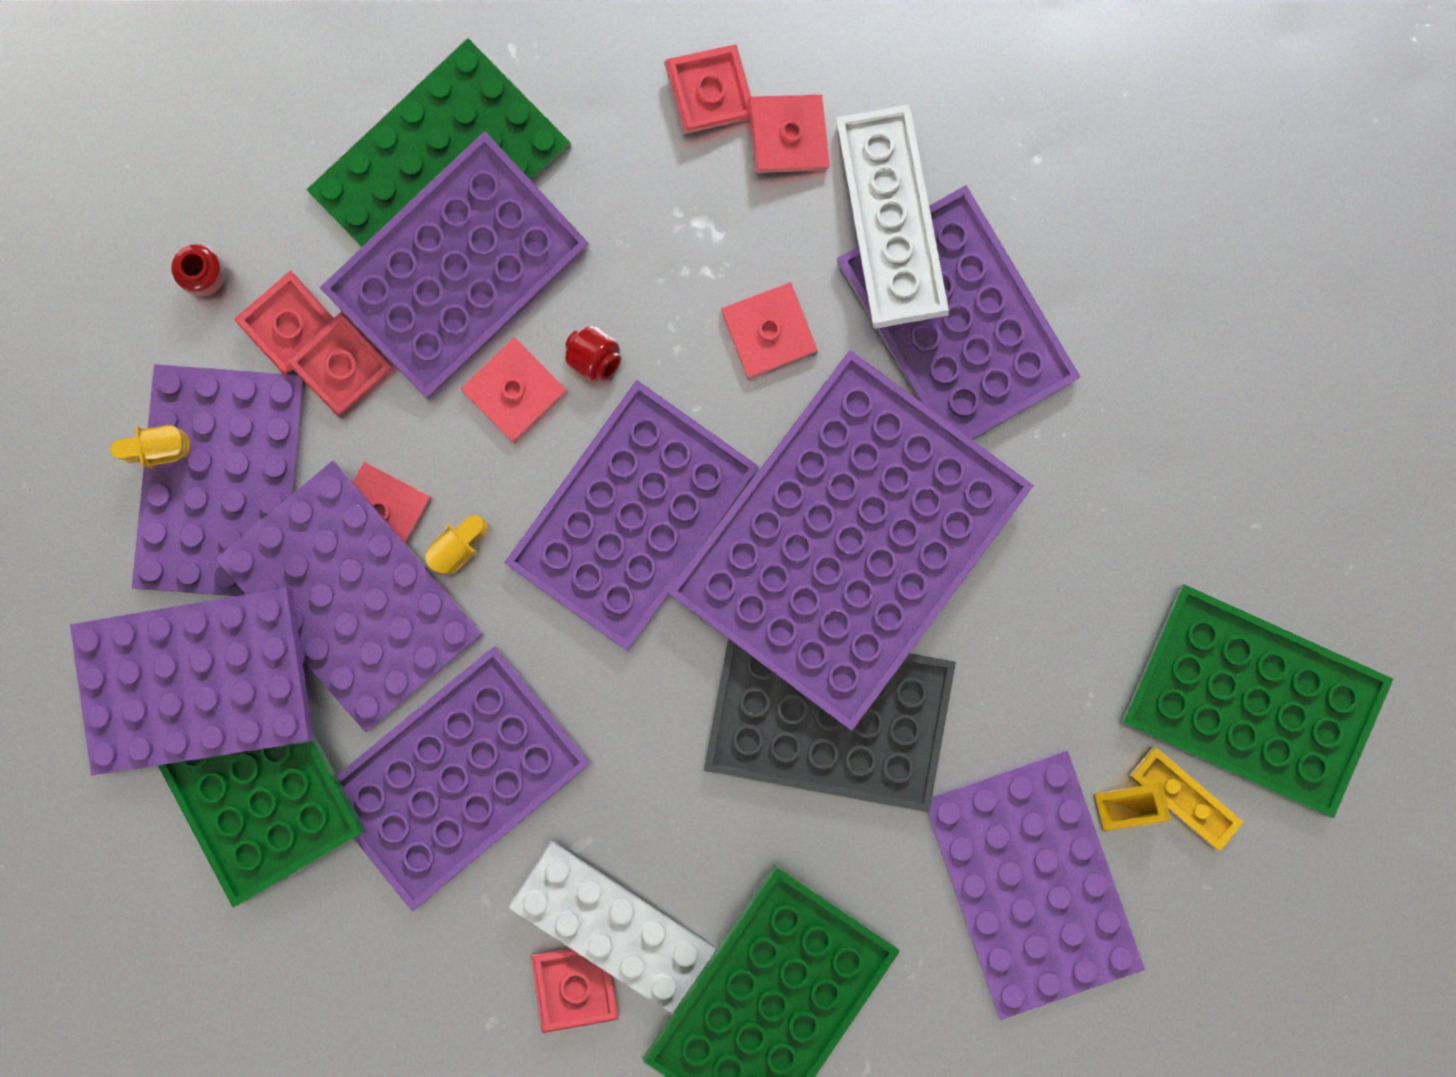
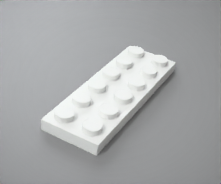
[836,104,949,329]
[508,841,716,1014]

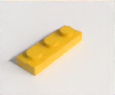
[1129,747,1244,851]

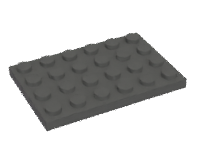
[704,639,956,813]

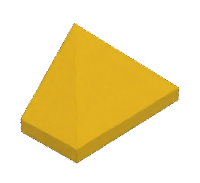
[1094,782,1171,831]

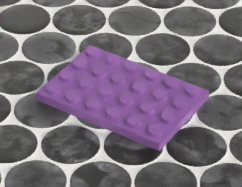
[319,131,589,398]
[837,185,1081,440]
[132,364,306,596]
[504,380,759,651]
[215,460,482,733]
[70,588,314,776]
[337,646,591,911]
[927,751,1145,1020]

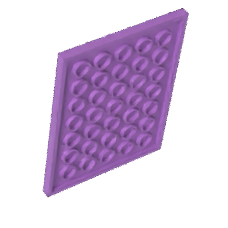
[667,350,1034,731]

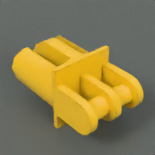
[110,425,191,469]
[425,515,488,575]

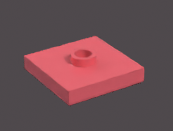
[664,44,751,134]
[748,94,830,173]
[234,270,334,376]
[721,282,818,379]
[286,311,394,417]
[461,337,567,443]
[353,462,432,544]
[530,948,619,1033]

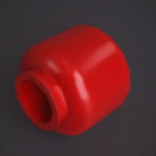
[171,244,226,297]
[565,326,621,382]

